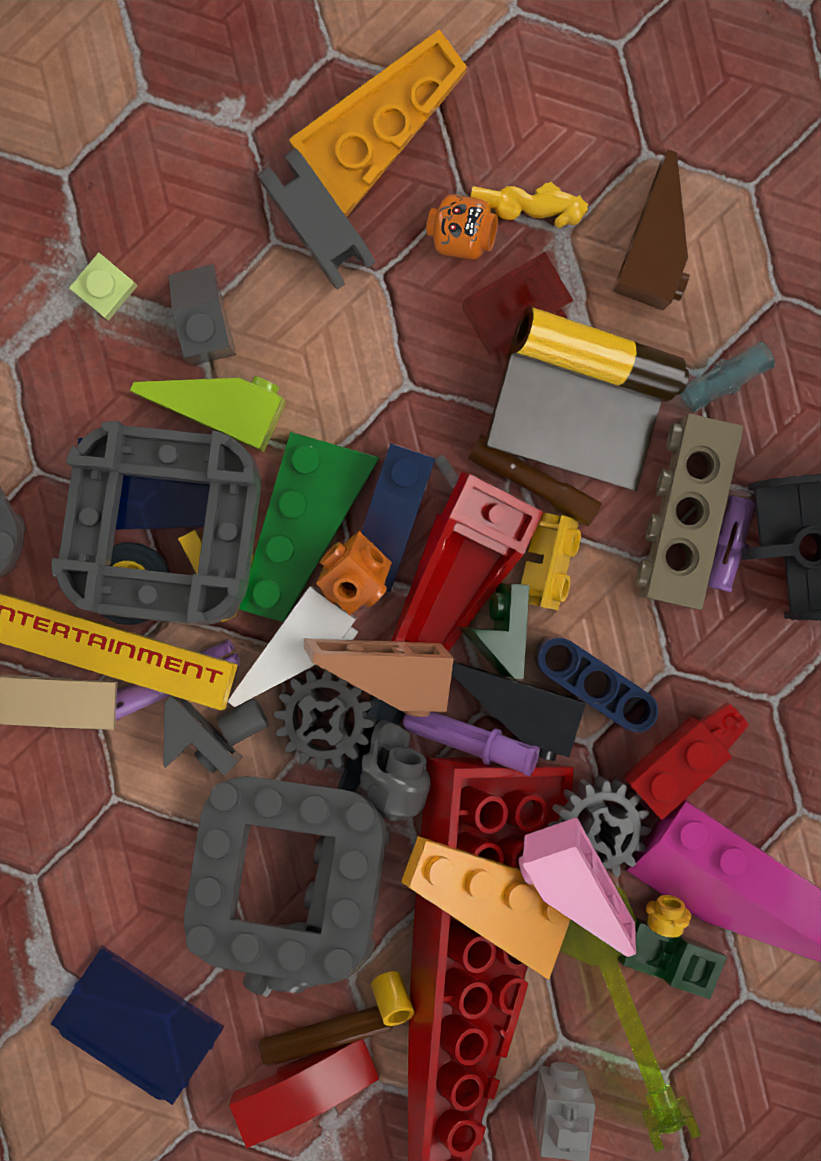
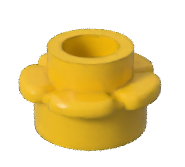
[646,895,691,938]

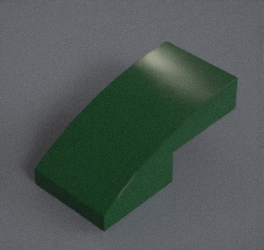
[617,917,727,999]

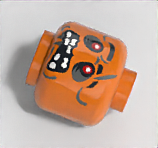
[426,194,498,260]

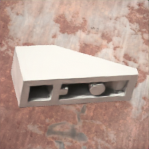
[227,586,358,707]

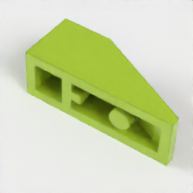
[130,376,286,452]

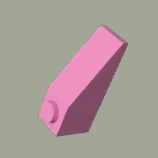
[519,817,636,957]

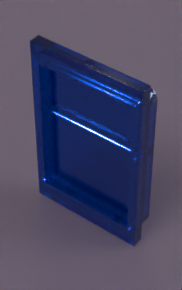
[50,946,224,1105]

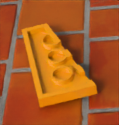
[289,29,467,217]
[401,836,571,980]

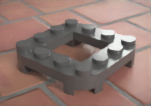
[51,421,261,626]
[184,776,390,985]

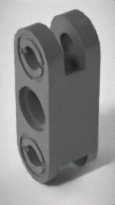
[257,148,376,290]

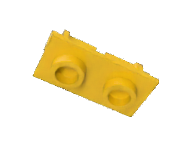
[521,513,581,611]

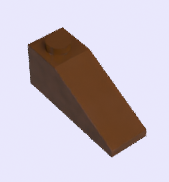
[612,149,690,311]

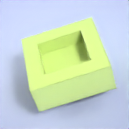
[69,253,138,321]

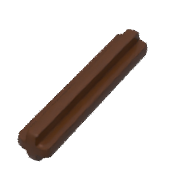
[259,1006,393,1066]

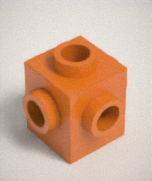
[316,531,392,615]

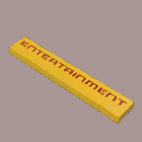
[0,593,238,710]

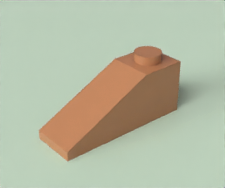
[304,638,454,717]

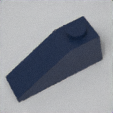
[361,443,435,592]

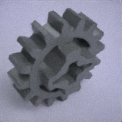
[274,669,377,770]
[548,776,651,877]

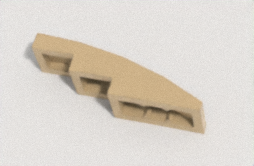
[0,674,118,730]

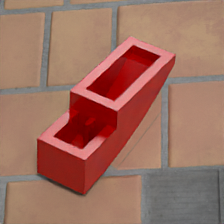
[229,1039,379,1149]

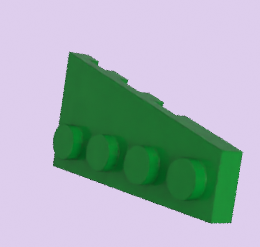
[239,432,380,622]

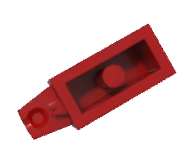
[622,702,749,820]

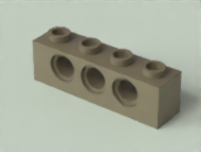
[635,414,744,610]

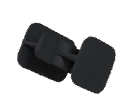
[741,473,821,621]

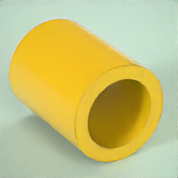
[371,971,414,1026]

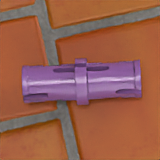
[708,496,756,593]

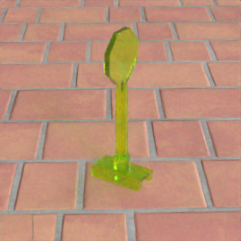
[560,885,701,1152]

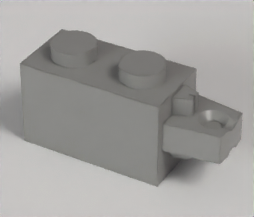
[532,1062,596,1161]

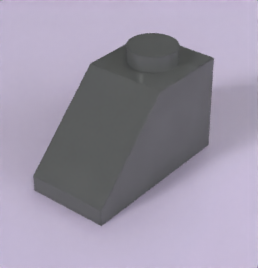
[169,264,236,366]

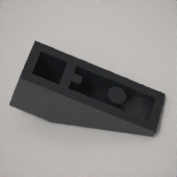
[452,661,586,761]

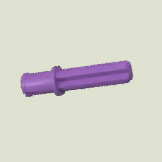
[403,712,540,776]

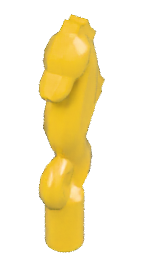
[471,181,589,229]

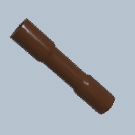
[468,435,602,527]

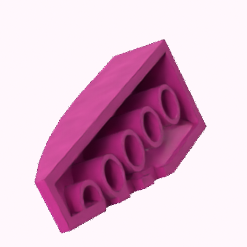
[626,799,821,962]

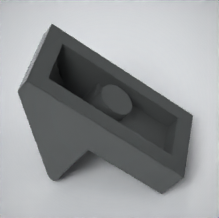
[163,696,243,776]

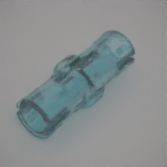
[681,341,776,413]

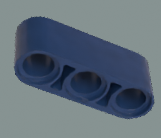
[534,636,658,732]

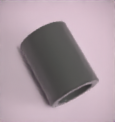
[217,698,269,746]

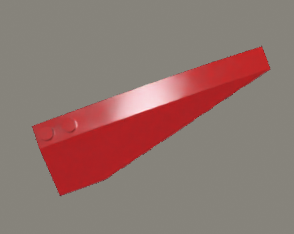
[408,757,574,1161]

